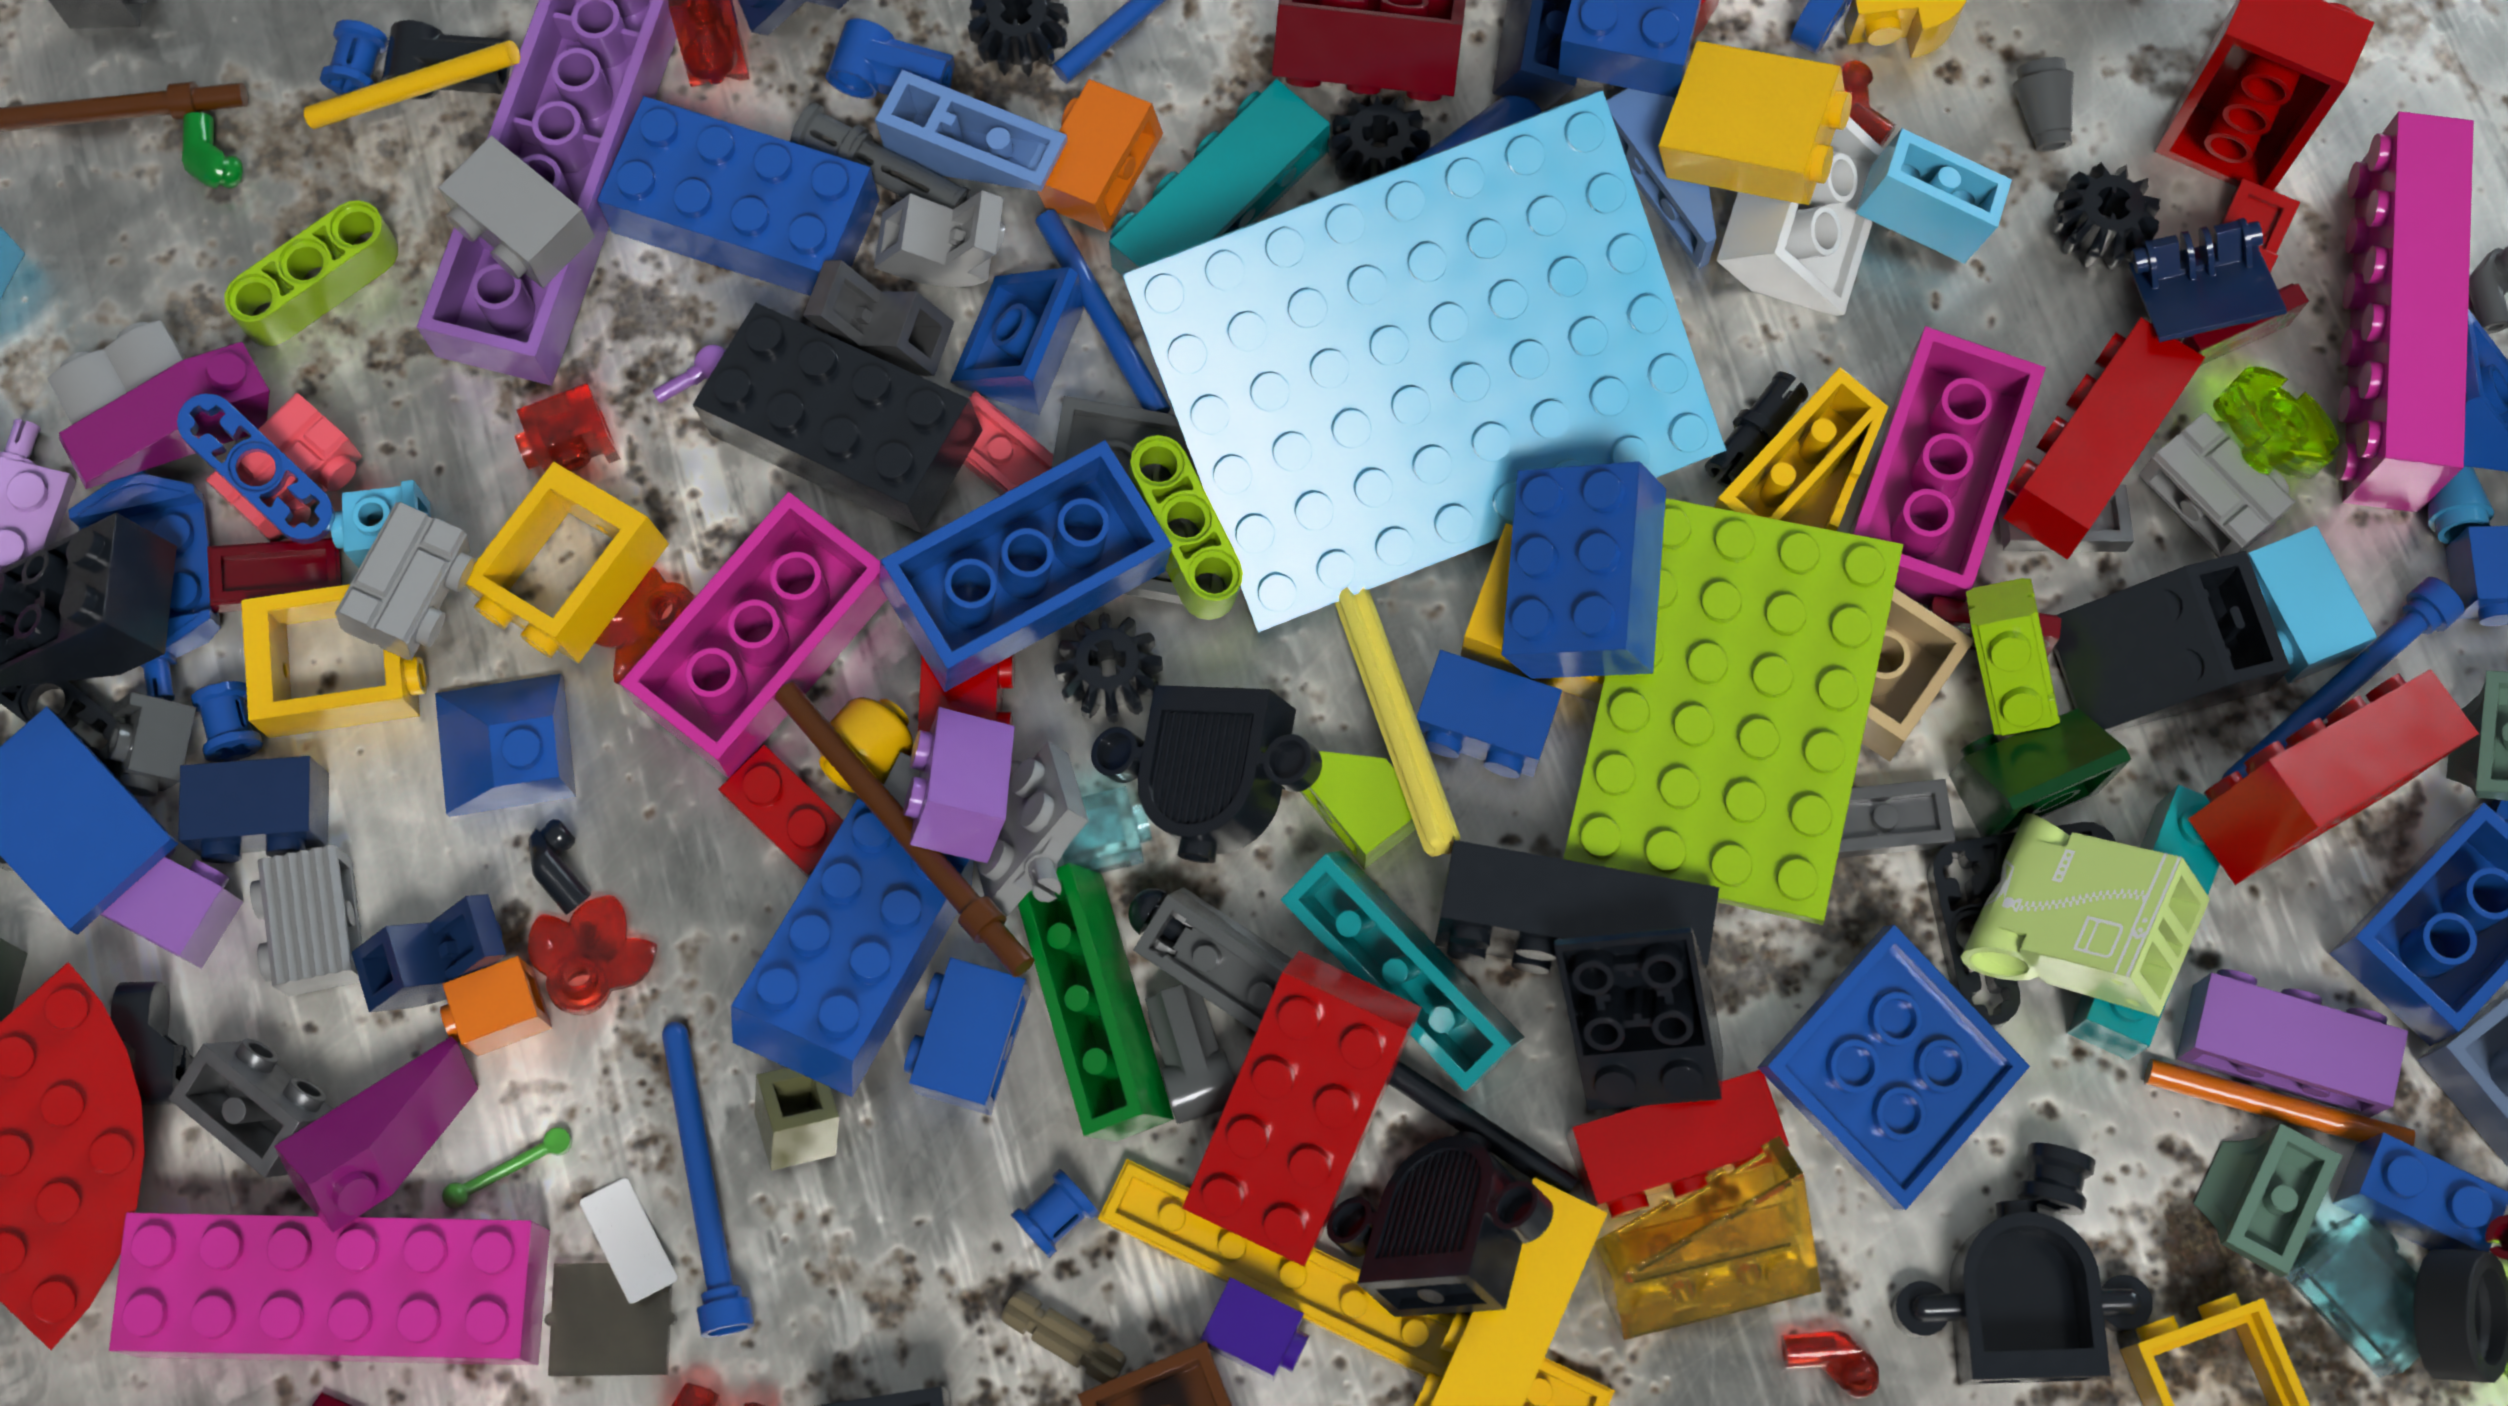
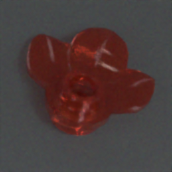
[594,567,696,685]
[528,895,657,1016]

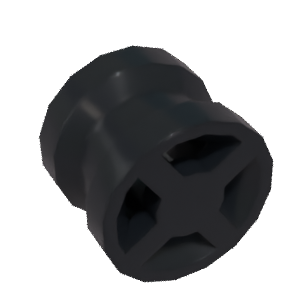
[2017,1142,2096,1215]

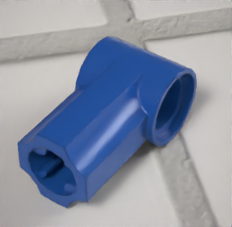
[826,18,955,99]

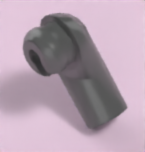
[2469,246,2508,334]

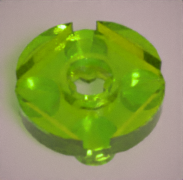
[2213,367,2339,479]

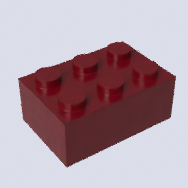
[1272,0,1466,101]

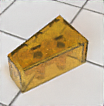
[1594,1136,1822,1340]

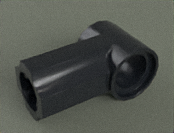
[382,20,510,100]

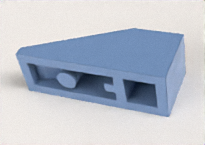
[875,70,1068,192]
[1607,88,1717,270]

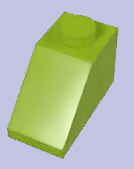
[1300,751,1416,870]

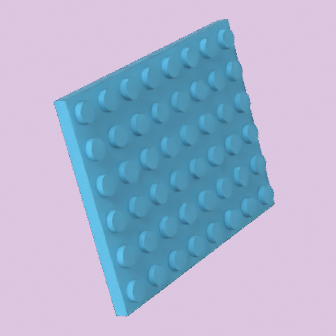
[1121,90,1726,632]

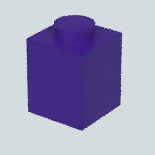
[1200,1277,1310,1381]

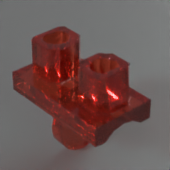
[668,0,750,87]

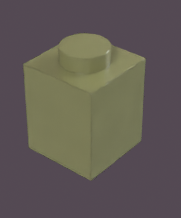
[754,1068,839,1171]

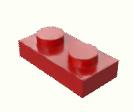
[718,745,844,878]

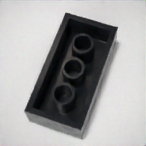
[692,302,983,533]
[1434,840,1719,974]

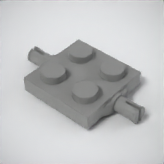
[976,741,1089,917]

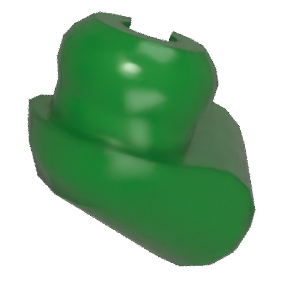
[182,112,243,189]

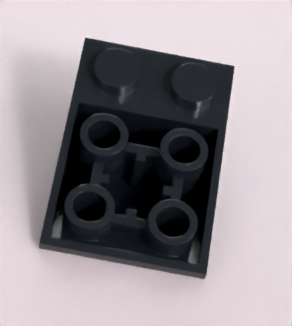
[0,512,177,688]
[2054,551,2290,733]
[1554,927,1723,1110]

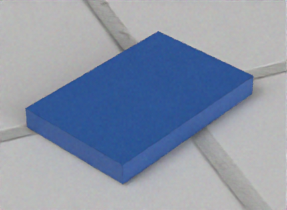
[0,706,179,935]

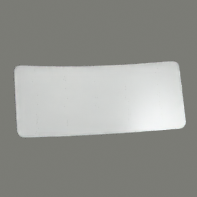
[580,1178,678,1304]

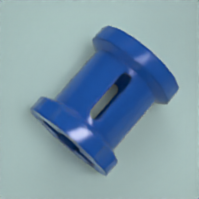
[319,20,389,95]
[191,681,263,763]
[1011,1168,1099,1258]

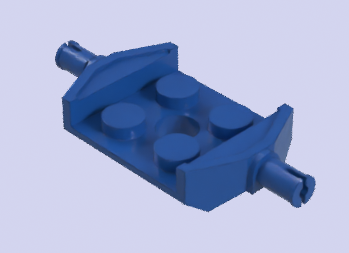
[68,470,221,701]

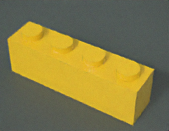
[1414,1178,1608,1406]

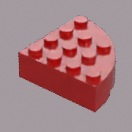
[0,962,145,1350]

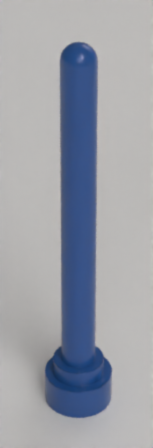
[2222,577,2465,779]
[662,1022,755,1338]

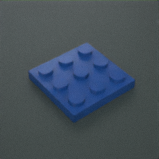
[1757,925,2030,1210]

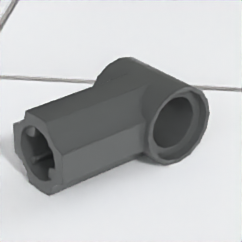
[1145,984,1235,1124]

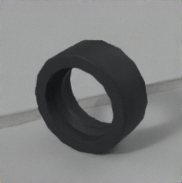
[2413,1249,2508,1383]

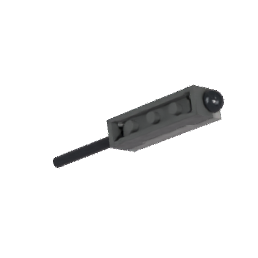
[1128,887,1578,1194]

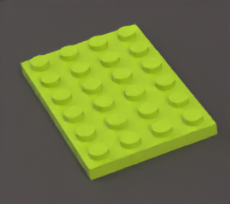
[1563,498,1904,925]

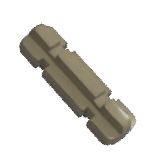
[1001,1290,1127,1384]

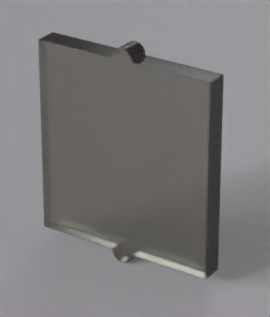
[544,1262,677,1377]

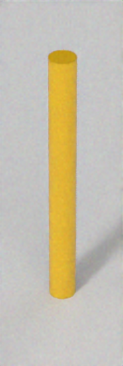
[304,40,520,129]

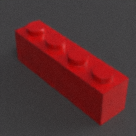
[2003,317,2205,560]

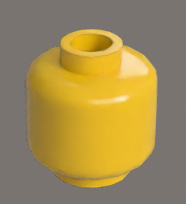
[819,697,914,793]

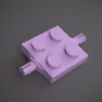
[0,419,76,570]

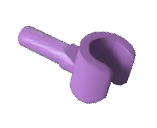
[653,345,725,403]

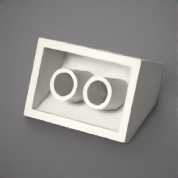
[1716,117,1884,316]

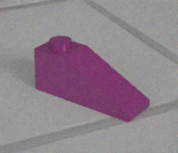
[59,341,270,489]
[274,1036,478,1233]

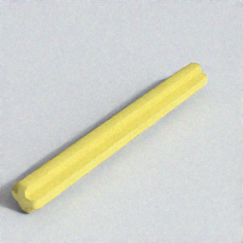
[1335,587,1460,857]

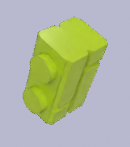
[1966,578,2060,736]

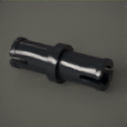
[1704,371,1809,488]

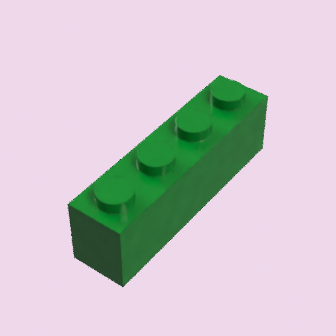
[1018,863,1174,1142]

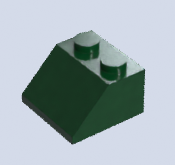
[1949,708,2132,837]

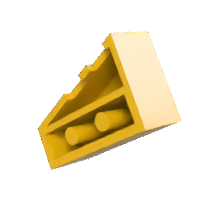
[1714,367,1889,531]

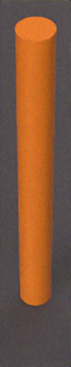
[2144,1059,2415,1146]

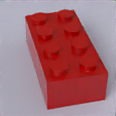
[2155,0,2375,191]
[2188,669,2479,885]
[1182,950,1422,1267]

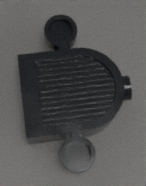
[1091,685,1322,863]
[1327,1131,1553,1317]
[1891,1200,2153,1385]

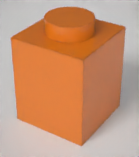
[440,956,553,1056]

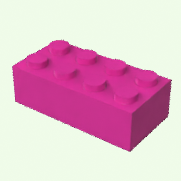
[1849,326,2046,606]
[620,491,887,779]

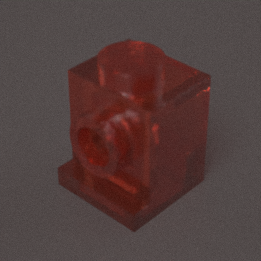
[514,383,620,472]

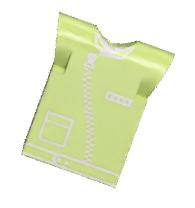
[1960,813,2210,1017]

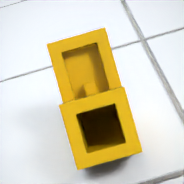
[1844,0,1967,58]

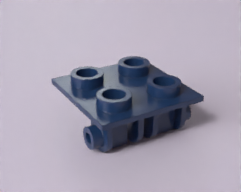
[2129,217,2287,342]

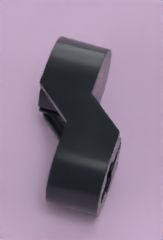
[110,981,194,1105]

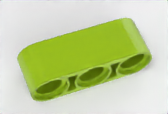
[224,200,398,347]
[1127,435,1243,620]

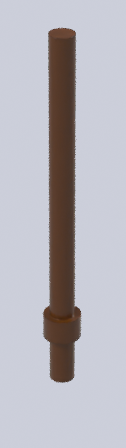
[0,81,248,132]
[775,682,1034,977]

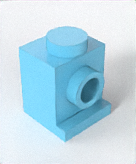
[331,480,431,568]

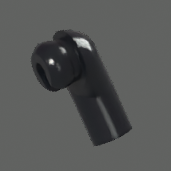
[528,819,592,915]

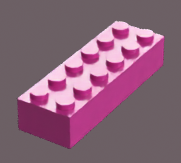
[2335,111,2474,513]
[109,1213,550,1366]

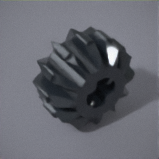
[968,0,1069,77]
[1328,94,1431,185]
[2053,162,2160,270]
[1054,612,1163,723]

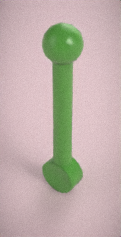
[442,1128,572,1209]

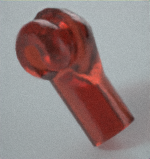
[1841,60,1896,147]
[1781,1330,1880,1398]

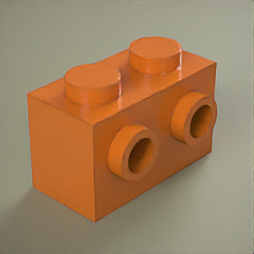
[1037,79,1163,233]

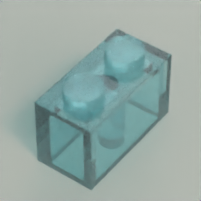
[2284,1213,2420,1378]

